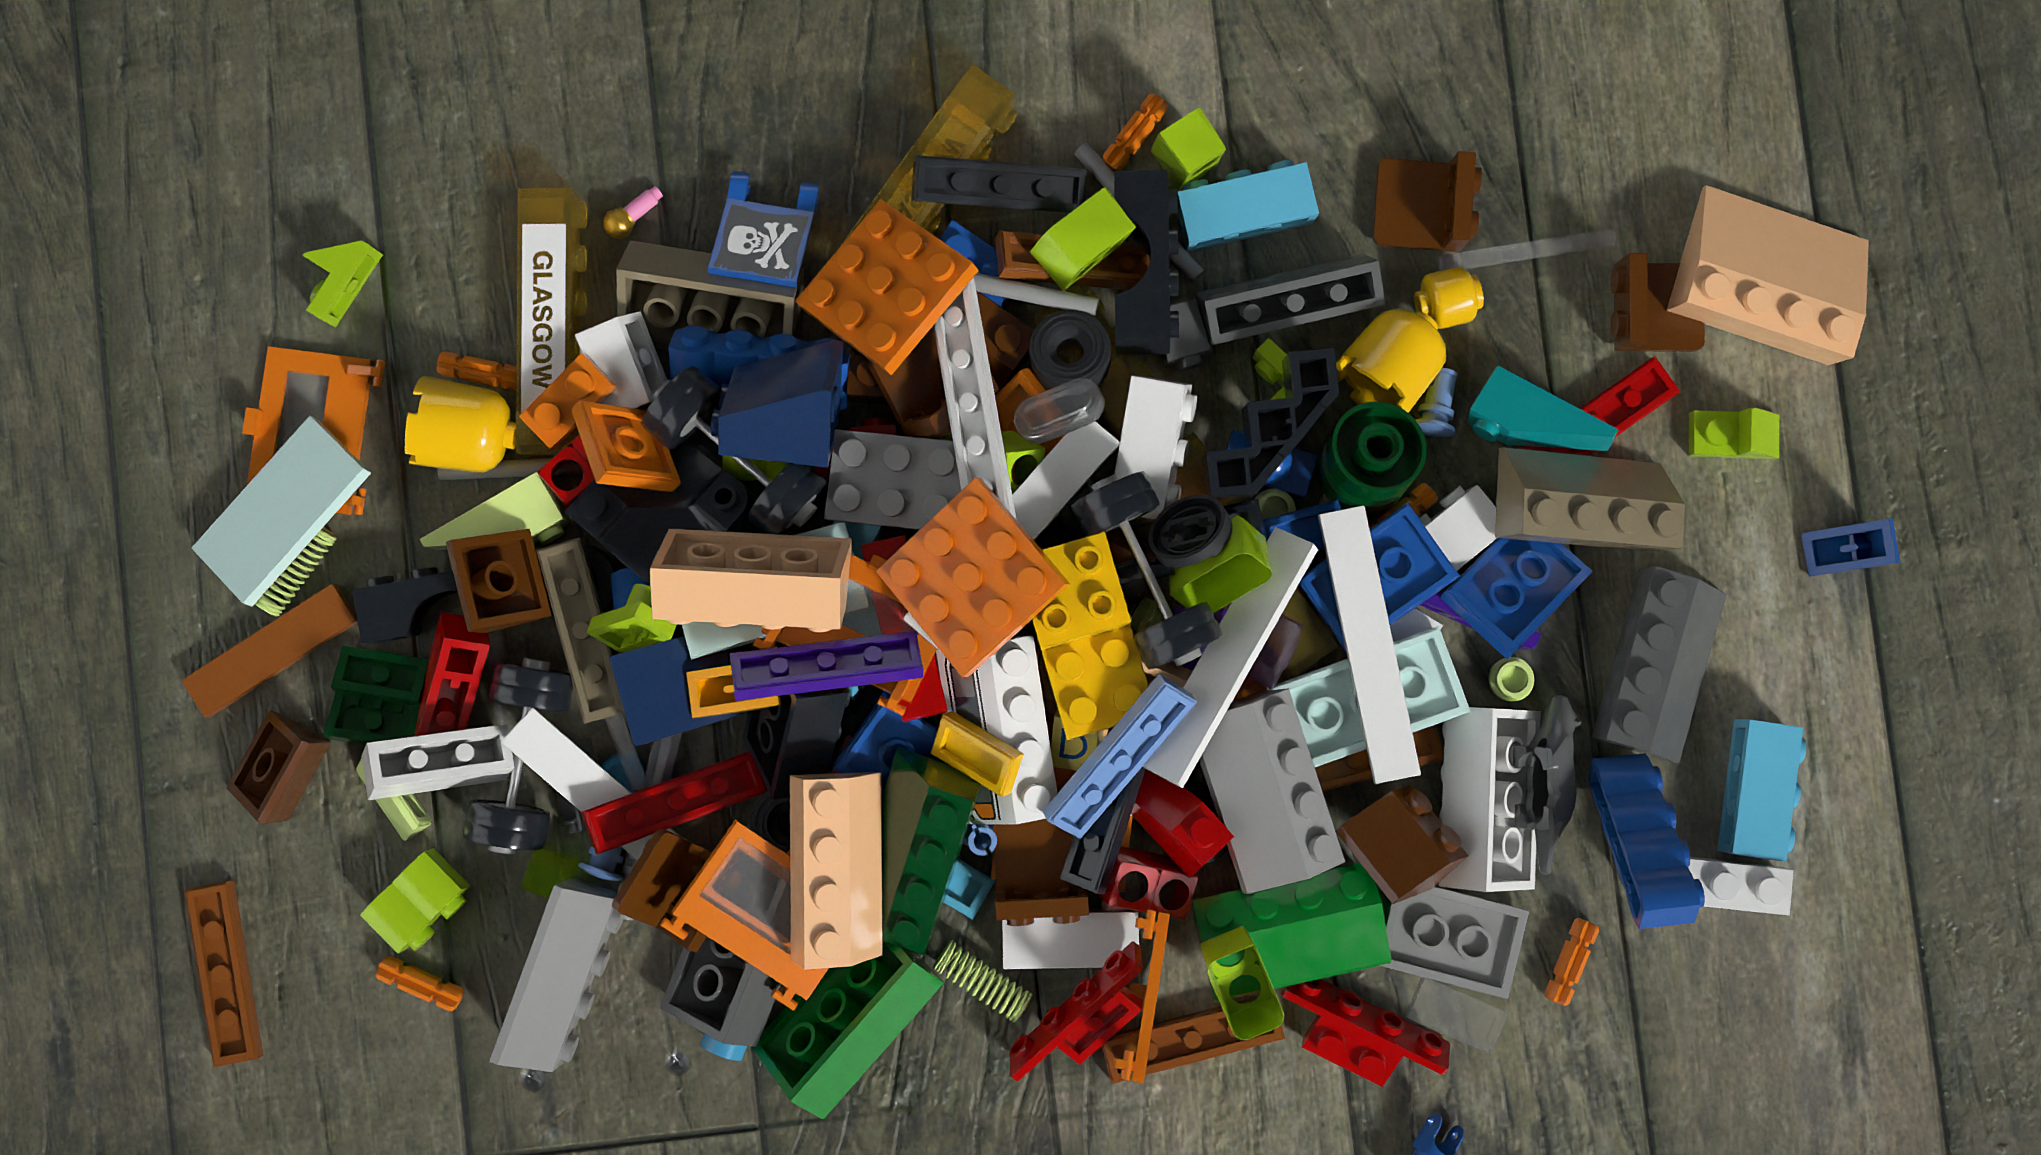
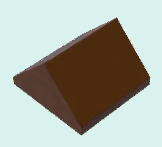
[446,529,551,633]
[226,710,331,824]

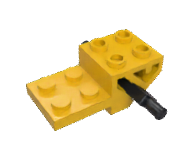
[1024,532,1175,740]

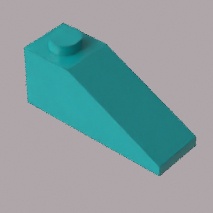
[1467,365,1618,451]

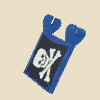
[708,171,819,288]

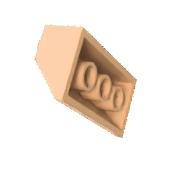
[650,529,852,632]
[790,772,882,970]

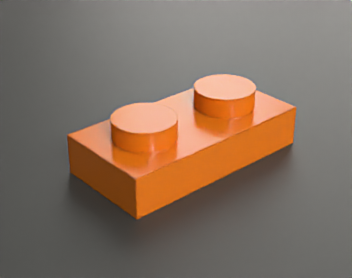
[519,353,618,449]

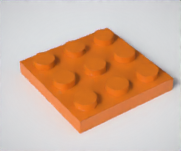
[795,199,979,375]
[876,477,1070,678]

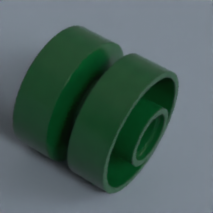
[1316,402,1427,516]

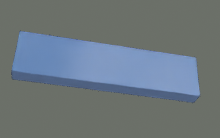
[1043,674,1197,839]

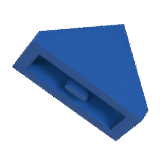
[1801,518,1901,577]

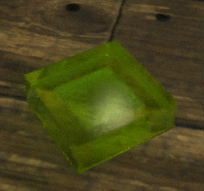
[520,847,580,899]

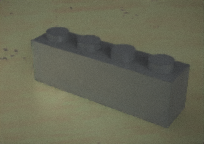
[1194,254,1385,345]

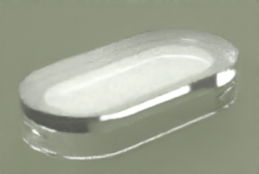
[1014,379,1104,444]

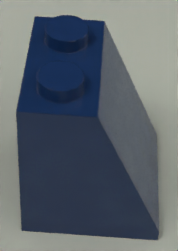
[711,340,843,467]
[609,636,744,747]

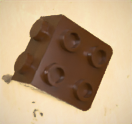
[1372,151,1482,252]
[1610,253,1705,352]
[868,326,999,439]
[993,819,1089,926]
[612,828,745,953]

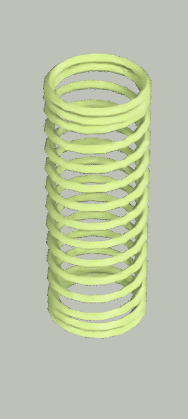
[255,527,337,616]
[932,940,1032,1023]

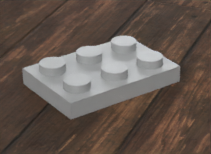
[824,429,961,530]
[1380,886,1529,999]

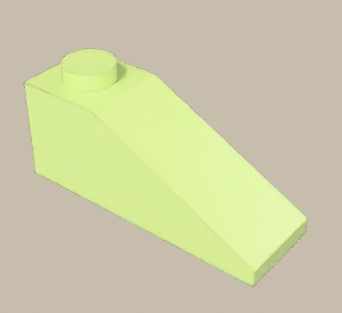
[420,472,573,550]

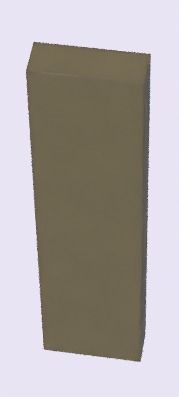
[536,538,624,723]

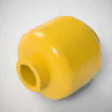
[1414,267,1484,329]

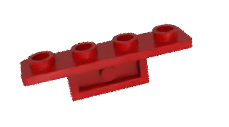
[1009,941,1142,1082]
[1281,979,1450,1087]

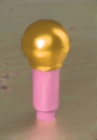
[603,186,663,239]

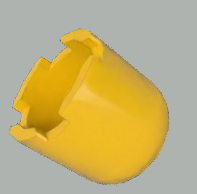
[1336,308,1446,413]
[405,376,518,472]

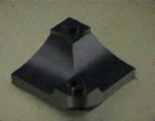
[565,440,753,587]

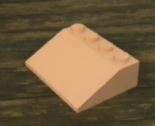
[1666,185,1869,365]

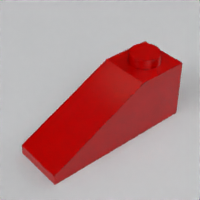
[415,612,490,736]
[1131,769,1235,878]

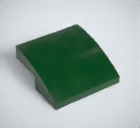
[323,646,429,745]

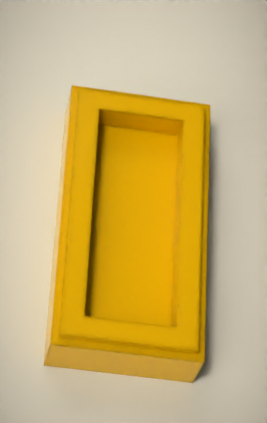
[931,711,1024,797]

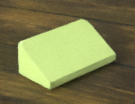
[356,758,432,841]

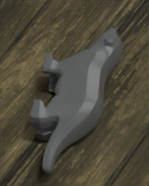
[1513,694,1581,875]

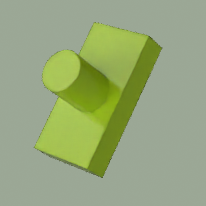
[586,584,677,653]

